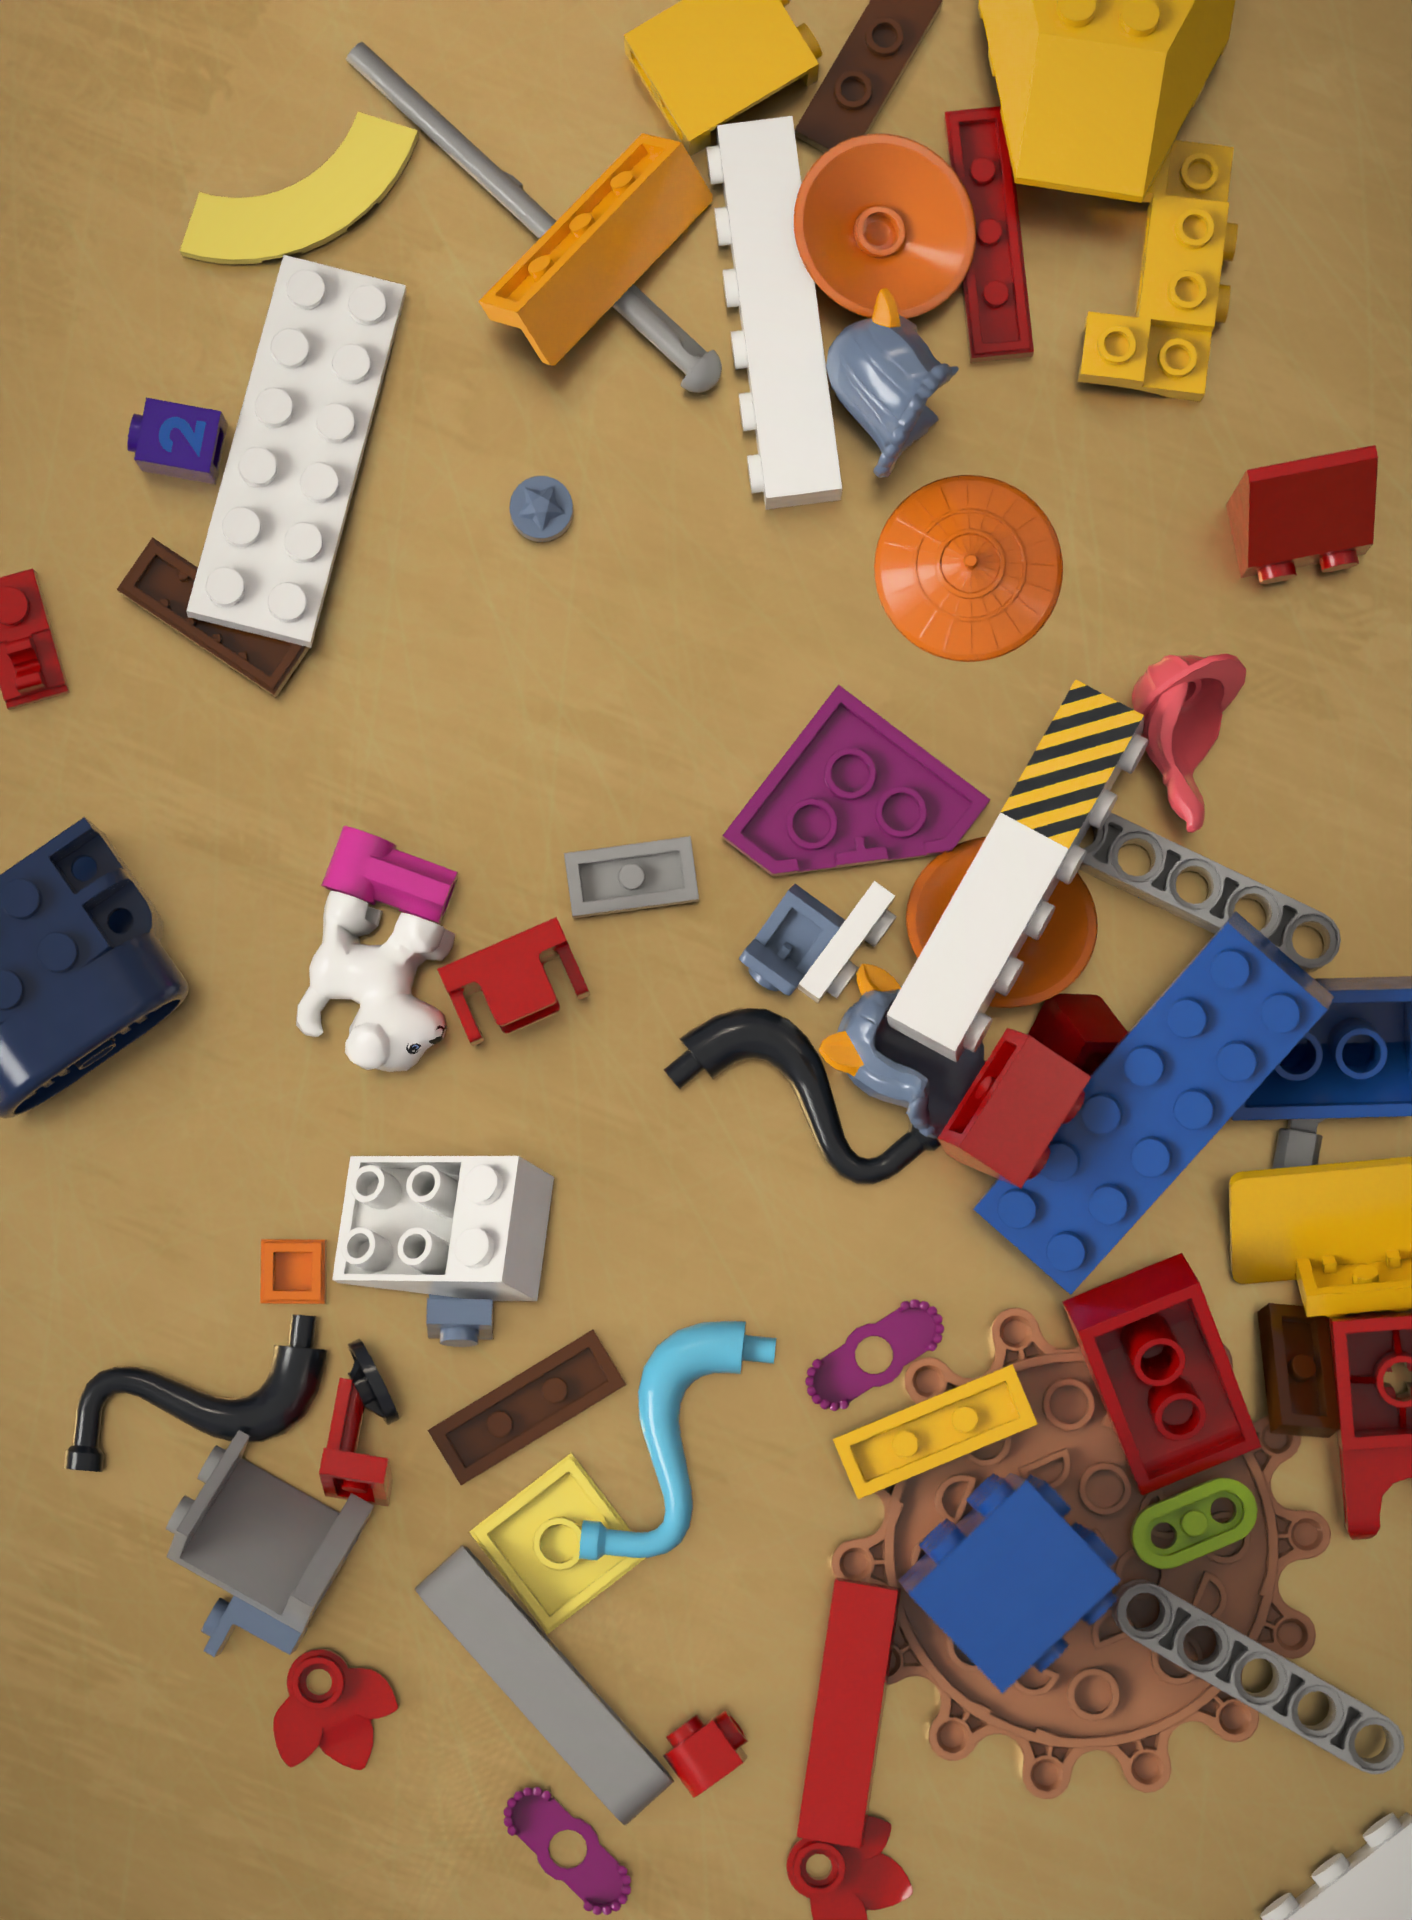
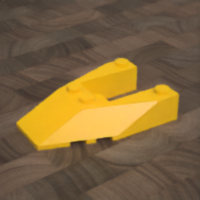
[978,0,1235,203]

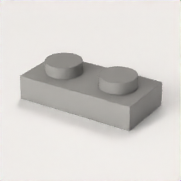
[564,836,699,919]

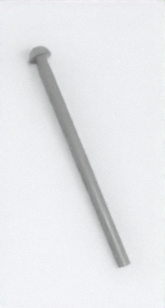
[346,42,722,393]

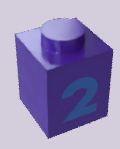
[127,398,228,485]

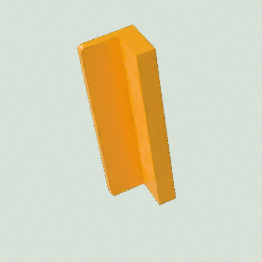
[478,133,713,366]

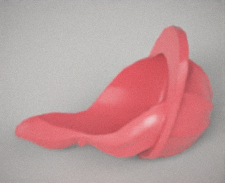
[1132,653,1246,833]

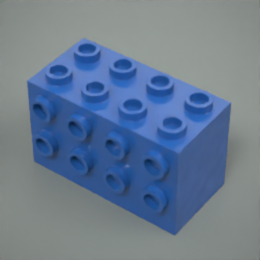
[899,1473,1121,1694]

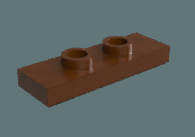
[794,0,943,153]
[117,537,310,697]

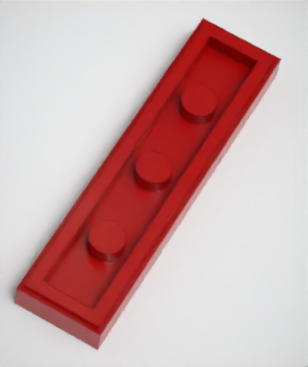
[944,106,1034,363]
[797,1578,901,1849]

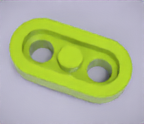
[1130,1477,1257,1569]

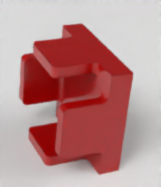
[437,917,590,1046]

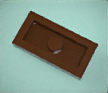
[1257,1303,1340,1438]

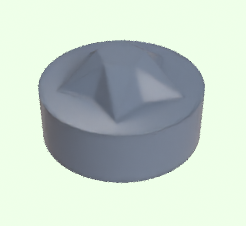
[510,476,573,542]

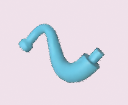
[579,1321,777,1561]

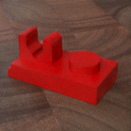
[0,568,70,710]

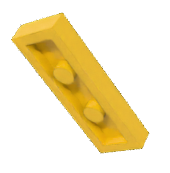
[833,1364,1038,1499]

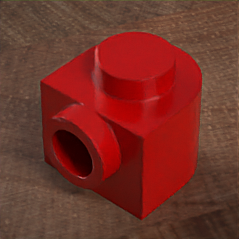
[663,1710,748,1798]

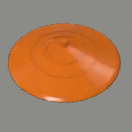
[794,134,976,319]
[874,475,1063,662]
[906,837,1098,1008]

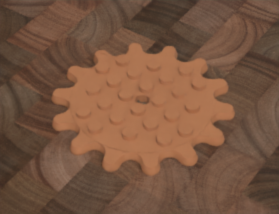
[831,1308,1331,1799]

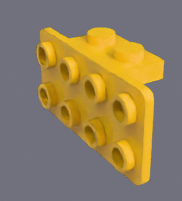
[1229,1156,1412,1317]

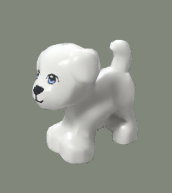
[296,891,456,1072]

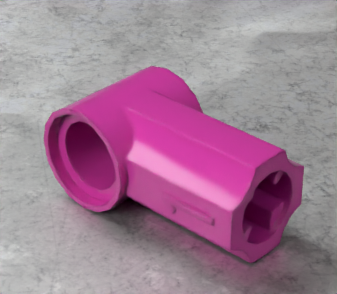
[321,826,458,925]

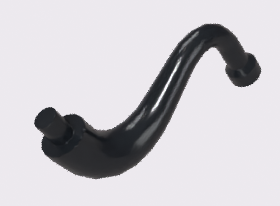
[664,1007,941,1184]
[64,1314,327,1472]

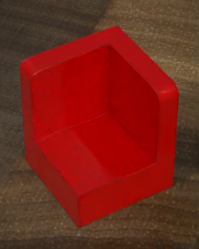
[1028,993,1128,1076]

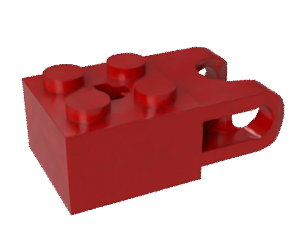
[1328,1309,1412,1540]

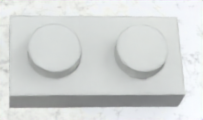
[798,881,897,1003]

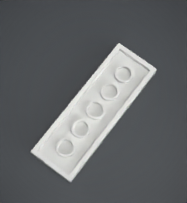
[186,255,406,648]

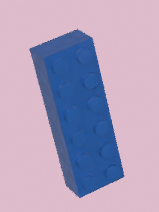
[973,911,1334,1295]

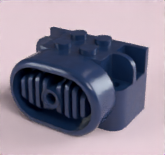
[0,817,189,1118]

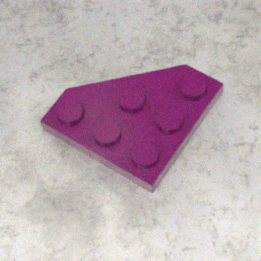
[722,685,990,876]

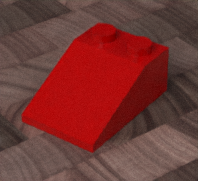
[1226,445,1378,584]
[1062,1253,1262,1496]

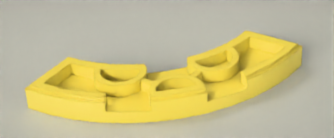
[180,112,419,265]

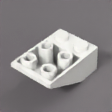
[332,1156,554,1301]

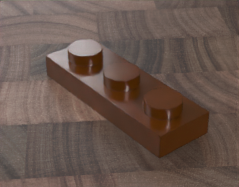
[428,1329,627,1485]

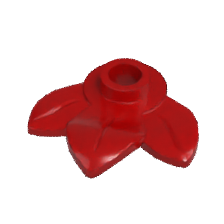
[273,1649,398,1770]
[786,1815,913,1920]

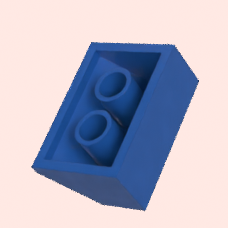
[1231,976,1412,1121]

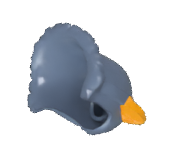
[826,288,959,478]
[818,963,985,1139]

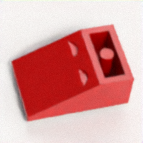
[938,1028,1091,1188]

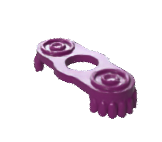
[805,1299,944,1411]
[504,1787,631,1915]

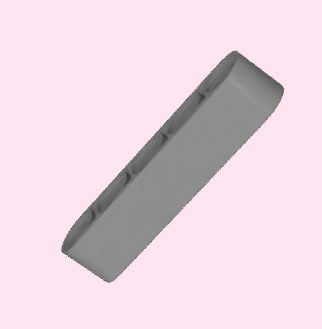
[1079,813,1341,973]
[415,1545,674,1825]
[1111,1579,1404,1774]

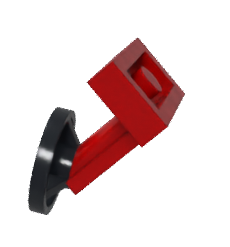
[319,1338,399,1507]

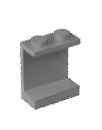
[166,1430,374,1633]

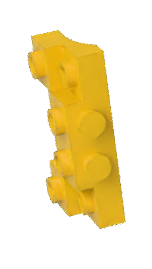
[1078,140,1238,402]

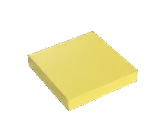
[469,1452,645,1635]

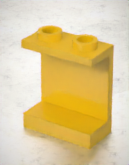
[624,0,823,157]

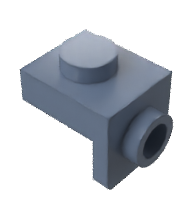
[739,884,845,996]
[426,1294,494,1347]
[201,1596,308,1657]

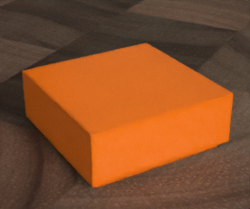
[260,1239,327,1304]

